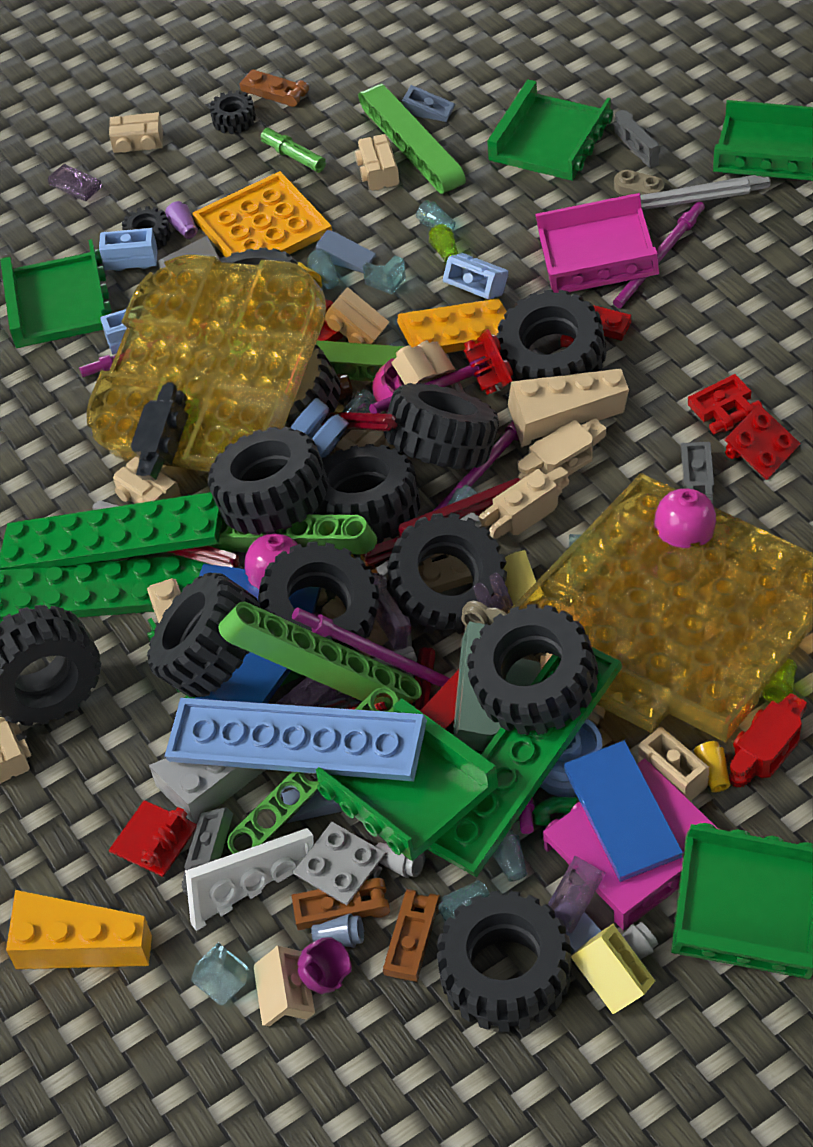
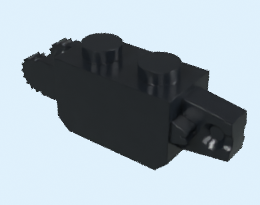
[130,381,189,481]

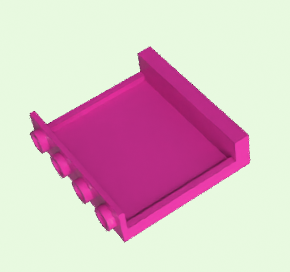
[536,193,659,293]
[543,758,718,931]

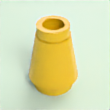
[694,741,730,792]

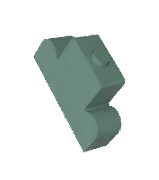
[453,621,541,751]

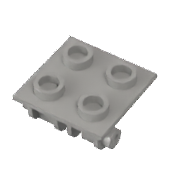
[293,822,386,906]

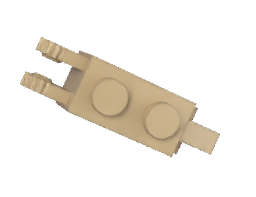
[518,418,606,480]
[478,466,569,539]

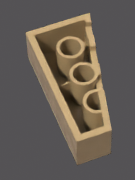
[508,369,629,447]

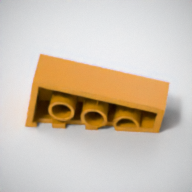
[6,890,152,969]

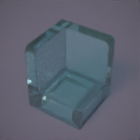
[363,255,406,295]
[191,942,248,1006]

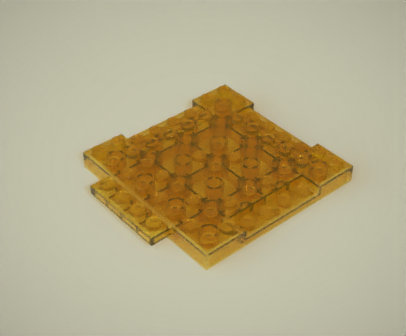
[508,473,813,743]

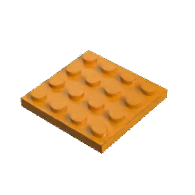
[192,171,332,257]

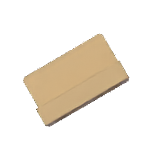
[254,946,315,1027]

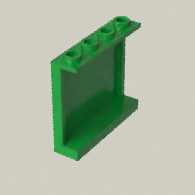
[487,79,614,181]
[713,100,813,181]
[0,239,112,348]
[315,698,499,862]
[671,823,813,980]

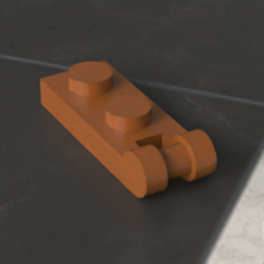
[239,69,309,107]
[291,878,390,930]
[383,889,441,982]

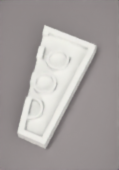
[185,828,314,931]

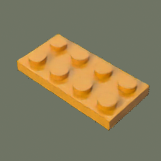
[397,298,507,353]

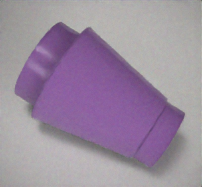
[165,201,198,239]

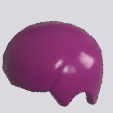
[297,937,352,994]

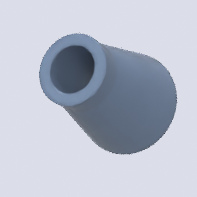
[312,913,364,948]

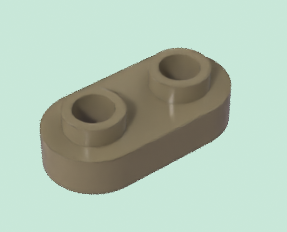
[614,170,664,196]

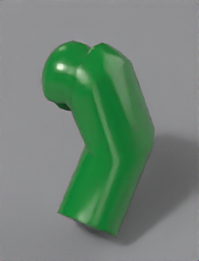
[532,796,577,825]

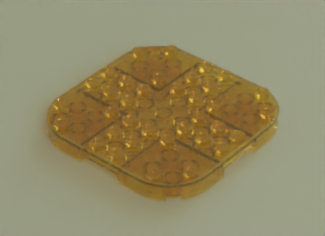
[87,255,326,472]

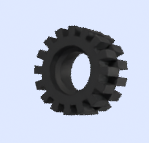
[210,90,256,134]
[122,206,171,250]

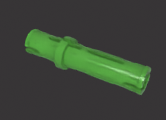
[260,128,326,173]

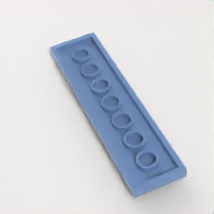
[165,698,427,781]

